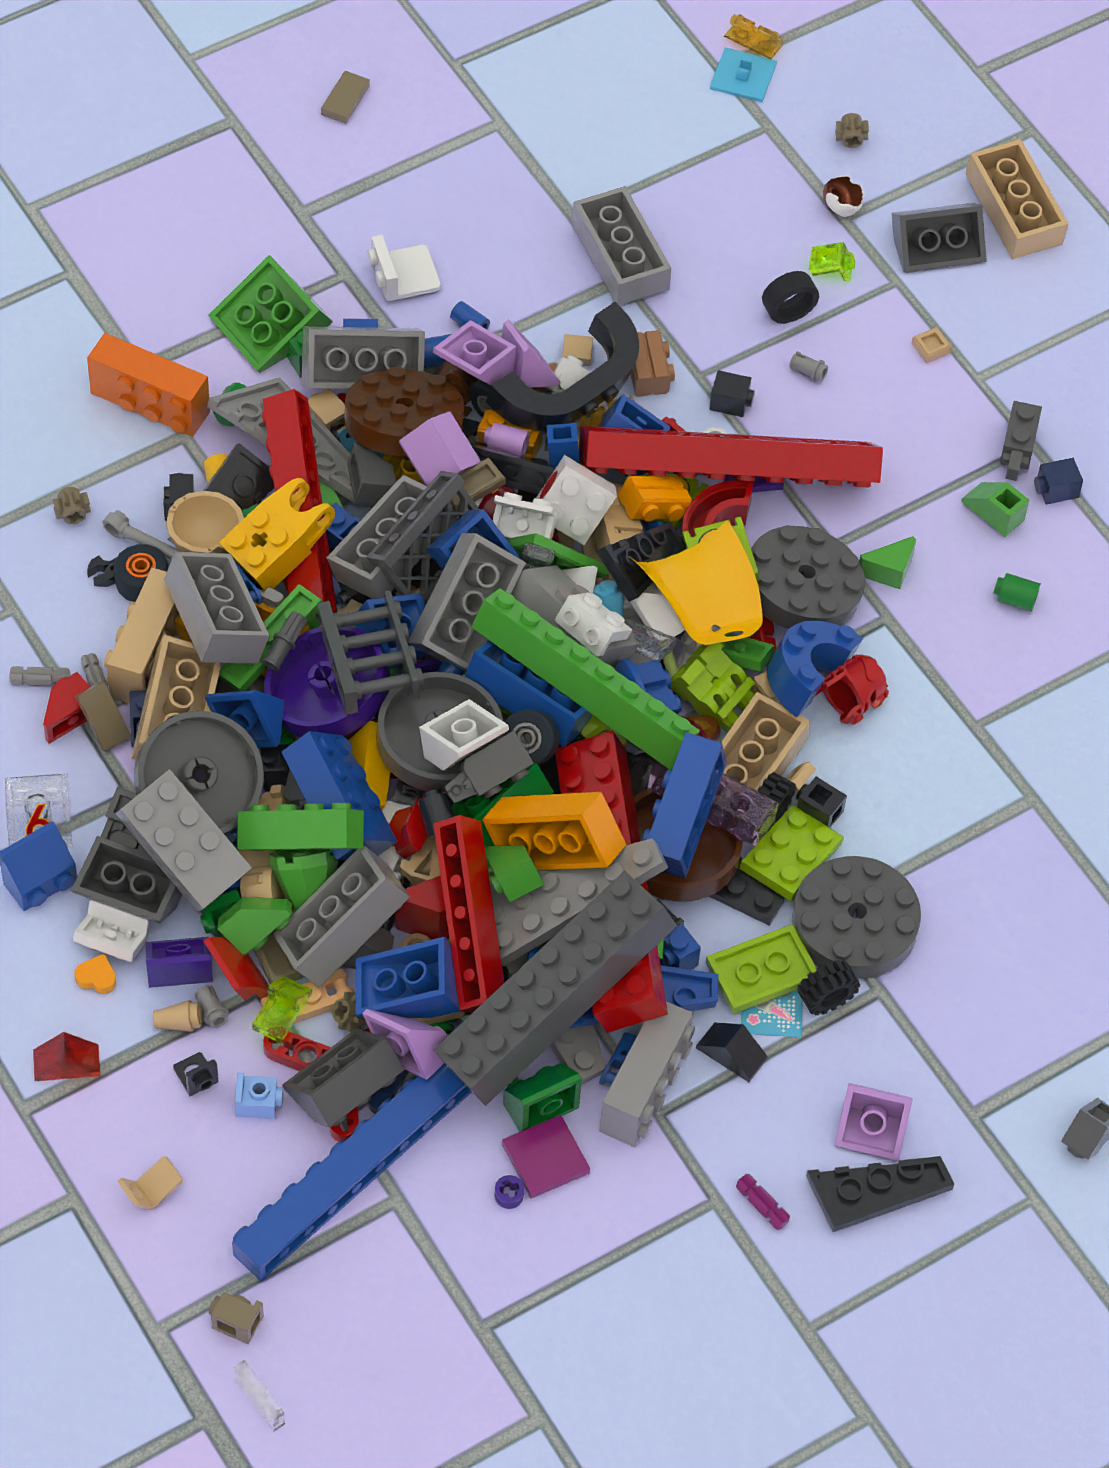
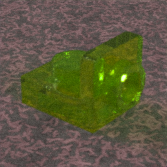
[809,242,855,281]

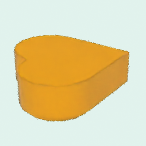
[74,953,116,994]

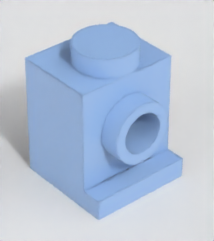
[235,1072,283,1119]

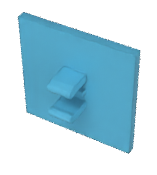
[710,47,777,102]

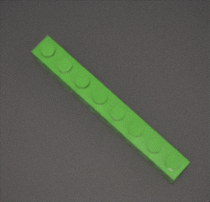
[472,588,700,770]

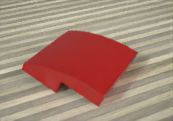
[203,937,274,1000]

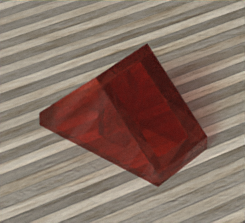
[33,1032,100,1081]

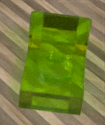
[252,976,313,1043]

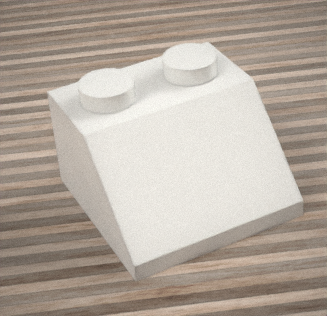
[419,699,509,771]

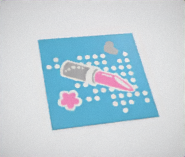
[741,990,803,1038]

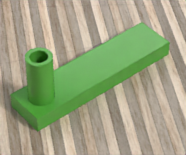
[219,584,322,692]

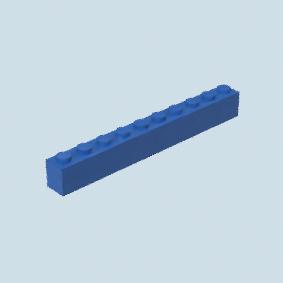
[232,1064,472,1281]

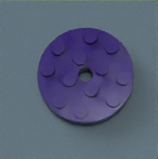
[264,626,391,738]

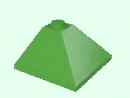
[208,255,333,373]

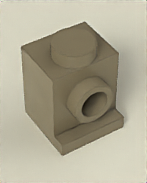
[209,1292,264,1344]

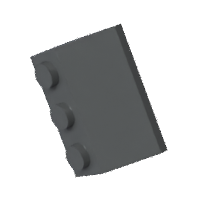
[891,203,987,272]
[71,836,182,924]
[282,1028,405,1127]

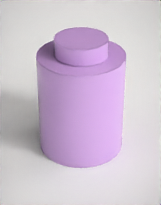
[483,422,530,457]

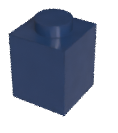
[1034,457,1083,505]

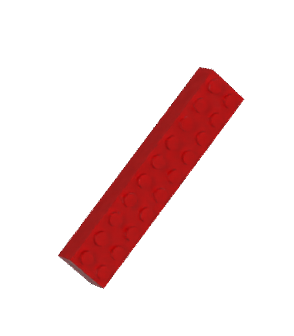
[579,426,883,488]
[555,730,668,1033]

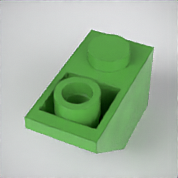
[961,482,1030,537]
[485,845,544,902]
[217,897,292,955]

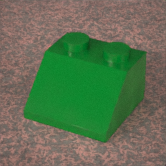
[503,1062,582,1132]

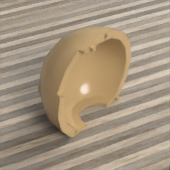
[166,491,244,554]

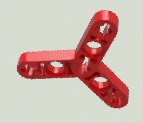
[263,1028,371,1142]

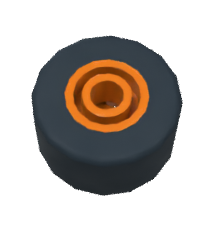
[114,544,168,602]

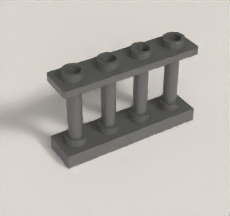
[317,591,424,715]

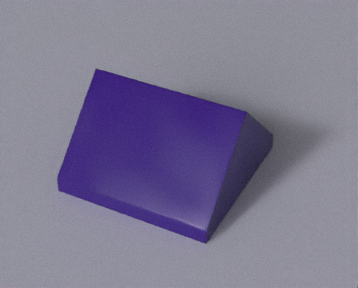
[145,937,213,988]

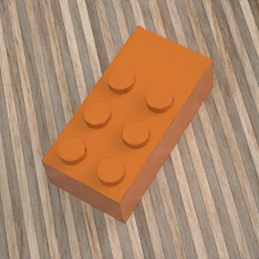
[87,333,210,437]

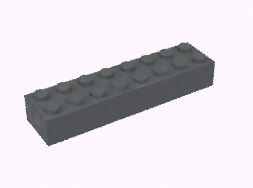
[433,870,677,1106]

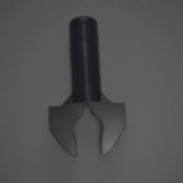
[87,555,117,587]

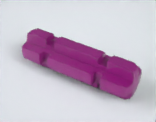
[736,1174,790,1230]

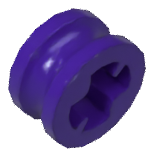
[494,1175,524,1209]

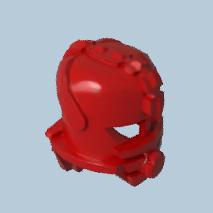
[815,654,889,725]

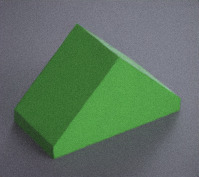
[859,536,916,589]

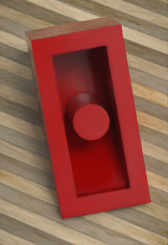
[43,672,90,744]

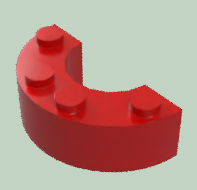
[681,480,754,551]

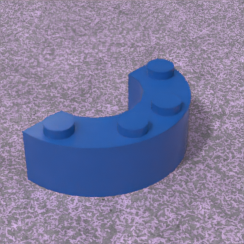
[767,621,864,717]

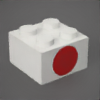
[536,455,617,545]

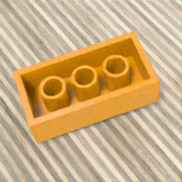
[482,792,627,870]

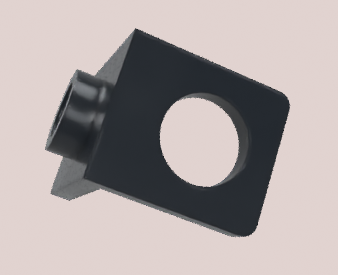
[173,1052,219,1097]

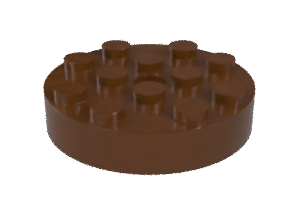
[344,367,464,456]
[634,784,743,902]

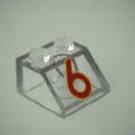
[4,773,73,847]

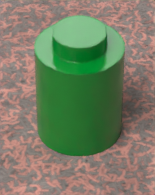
[993,573,1041,612]

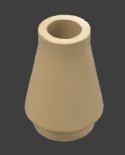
[153,1000,202,1032]

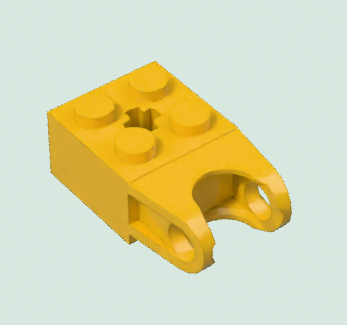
[219,478,335,591]

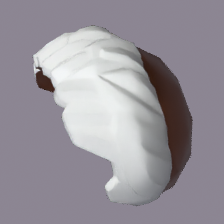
[823,175,865,217]

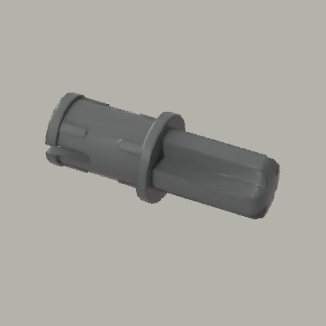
[261,612,307,671]

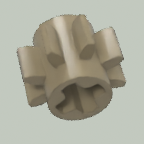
[835,113,869,148]
[53,487,91,524]
[332,992,367,1032]

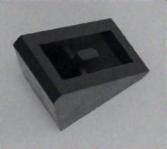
[696,1022,768,1082]

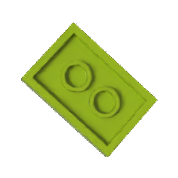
[739,804,844,902]
[706,924,817,1014]

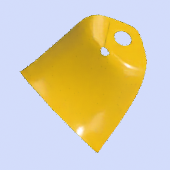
[629,520,763,645]

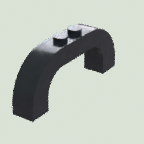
[485,302,639,431]

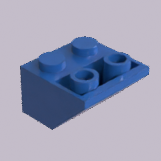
[599,394,670,477]

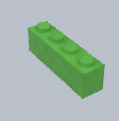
[237,803,364,851]

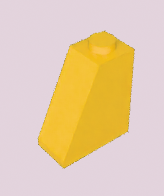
[348,721,391,810]

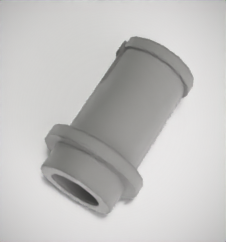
[789,351,828,382]
[195,985,228,1028]

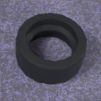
[762,271,820,324]

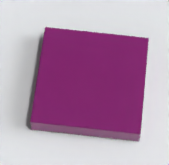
[502,1115,590,1199]

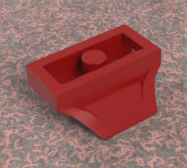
[389,798,427,859]

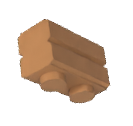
[630,330,675,397]

